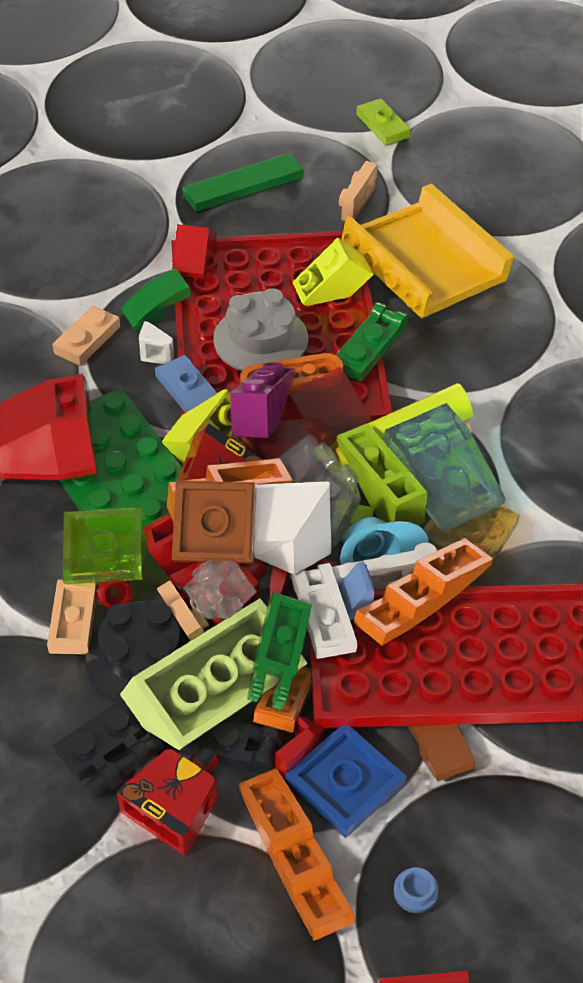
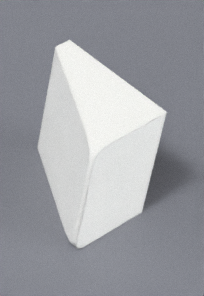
[139,321,174,364]

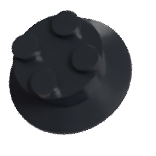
[85,601,190,701]

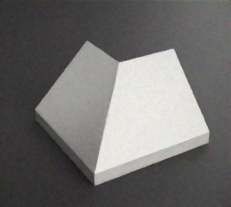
[254,481,331,575]

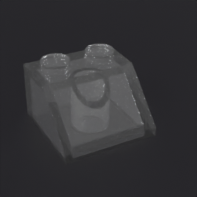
[279,435,361,548]

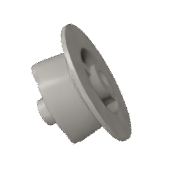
[214,289,308,371]

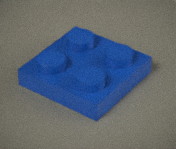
[285,726,406,838]

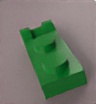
[336,302,409,382]

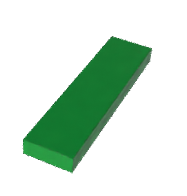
[183,153,304,212]

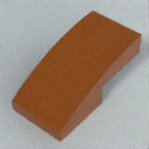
[407,724,476,782]

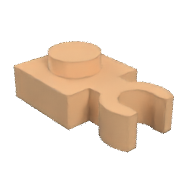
[157,580,209,641]

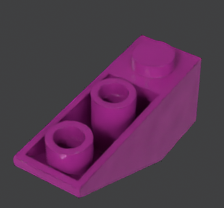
[231,362,295,438]

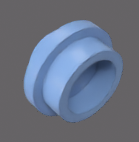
[394,867,439,913]

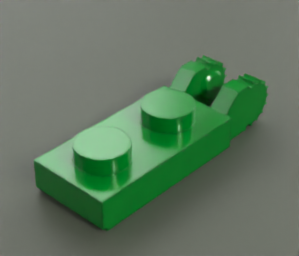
[247,592,312,710]

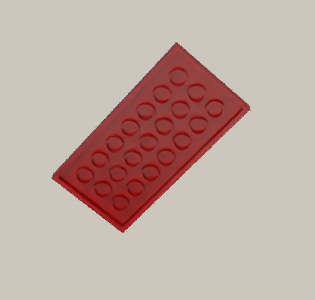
[309,584,583,728]

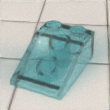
[384,403,506,533]

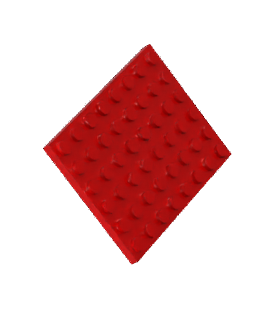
[171,231,392,431]

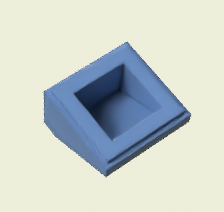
[338,561,375,620]

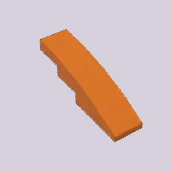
[353,538,493,645]
[238,768,355,941]

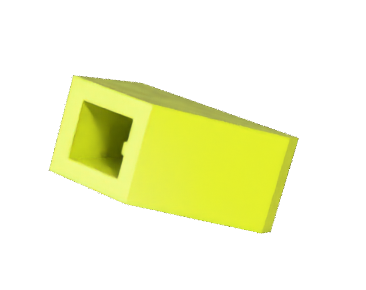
[292,238,374,306]
[162,390,232,466]

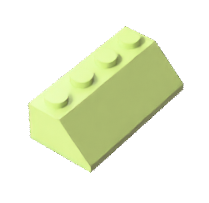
[120,598,307,750]

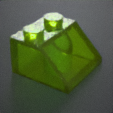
[63,507,146,585]

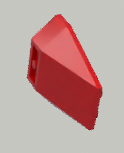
[0,374,97,480]

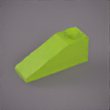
[337,423,428,525]

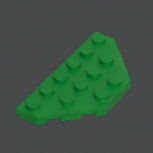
[60,388,182,541]

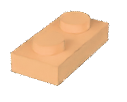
[339,161,377,221]
[52,305,120,366]
[47,580,97,654]

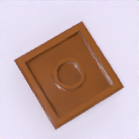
[172,481,257,564]

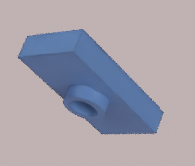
[155,355,217,413]

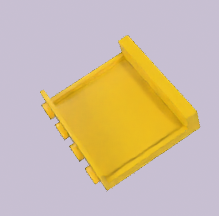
[341,184,515,318]

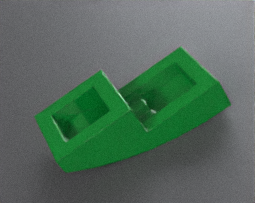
[121,268,191,332]

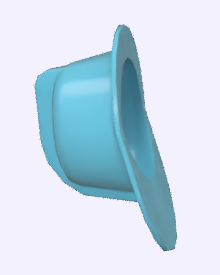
[340,517,429,565]

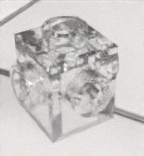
[183,560,257,619]

